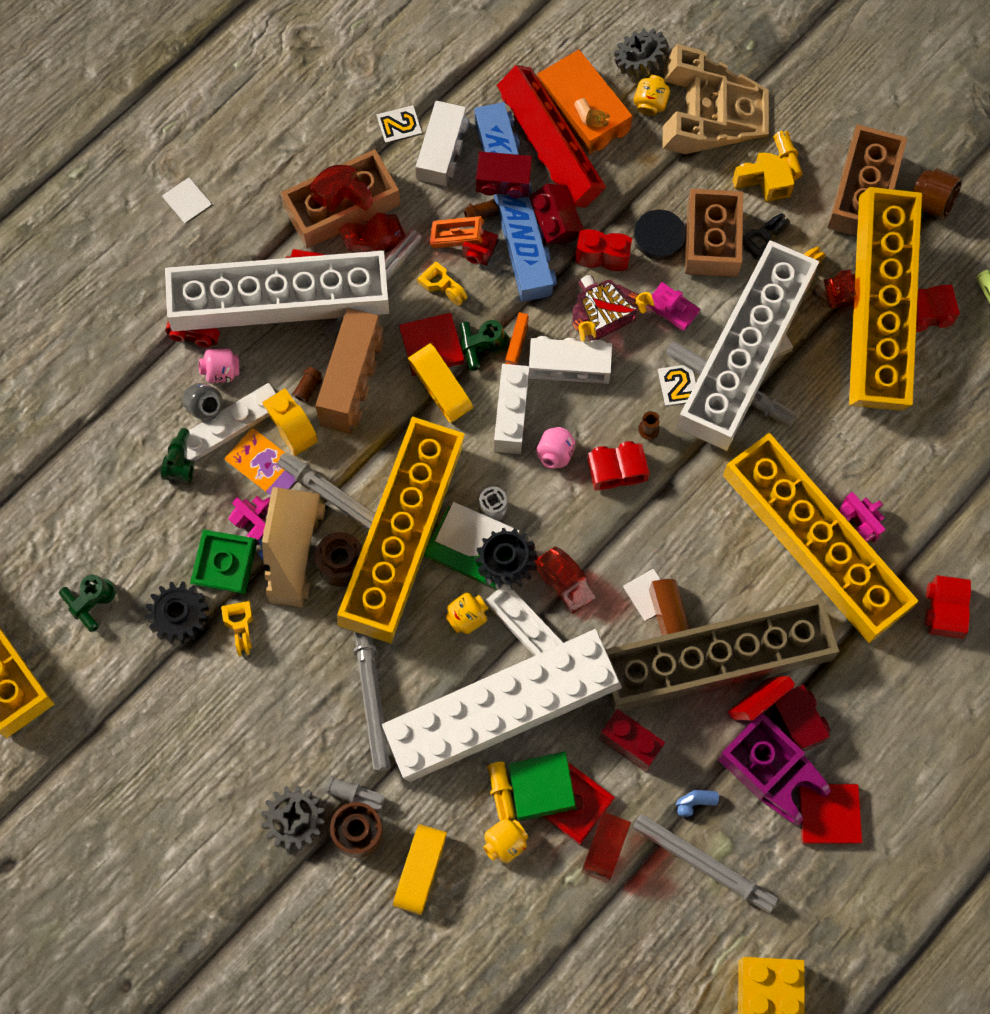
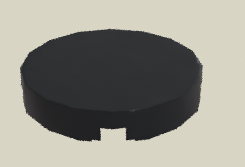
[633,209,686,260]

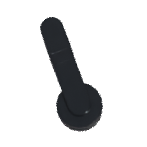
[742,213,790,260]

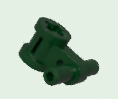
[459,320,510,371]
[161,428,194,484]
[59,574,116,632]

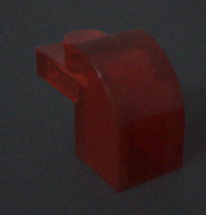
[309,165,373,213]
[339,212,406,254]
[823,269,856,308]
[534,546,595,614]
[581,812,631,883]

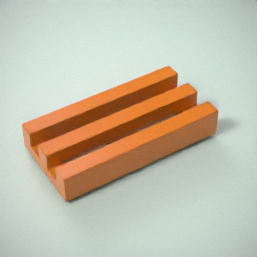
[430,216,484,249]
[505,312,529,365]

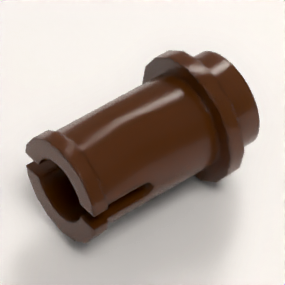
[463,199,499,219]
[292,367,322,403]
[638,411,660,440]

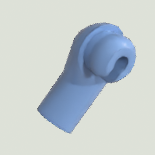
[676,790,719,817]

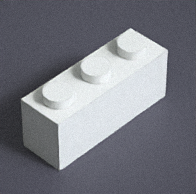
[416,101,470,187]
[529,336,612,384]
[494,364,529,454]

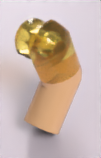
[574,98,610,127]

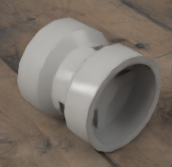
[480,487,507,521]

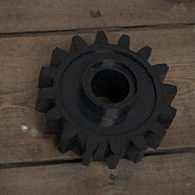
[475,528,538,590]
[145,581,209,644]

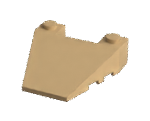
[663,44,769,154]
[262,487,325,608]

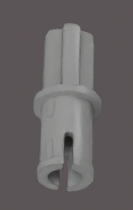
[325,776,385,811]

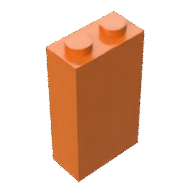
[537,49,632,154]

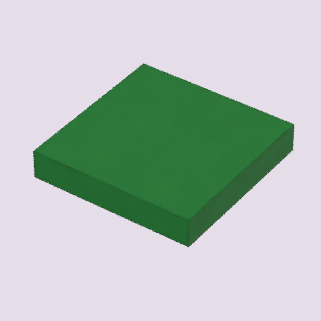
[190,529,258,595]
[509,751,577,821]

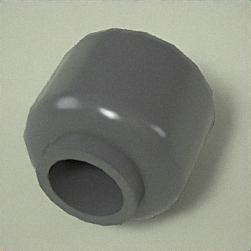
[183,383,223,420]

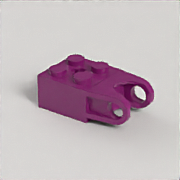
[718,713,831,825]

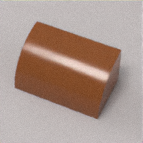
[649,579,690,636]

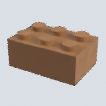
[685,189,743,277]

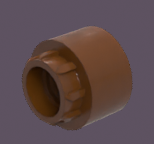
[913,168,962,220]
[315,532,362,587]
[330,802,383,858]

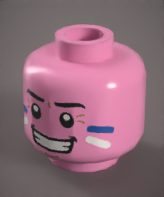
[199,348,239,384]
[536,427,576,469]

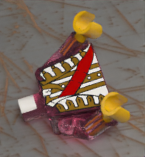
[572,275,655,342]

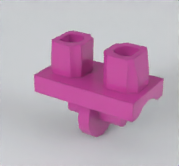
[647,282,701,331]
[838,491,886,543]
[228,496,270,546]

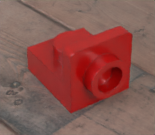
[462,226,499,266]

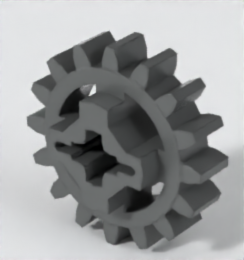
[614,28,670,78]
[261,786,325,852]

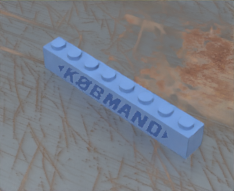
[474,102,557,302]

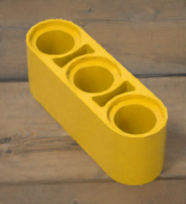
[407,343,474,423]
[393,824,447,915]

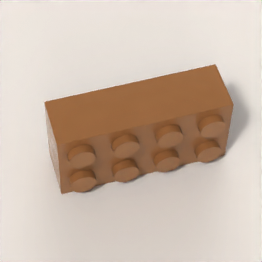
[827,124,907,236]
[280,149,400,249]
[315,308,384,434]

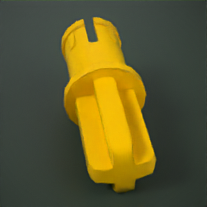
[773,131,803,181]
[487,762,516,821]

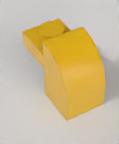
[733,153,795,202]
[262,388,318,456]

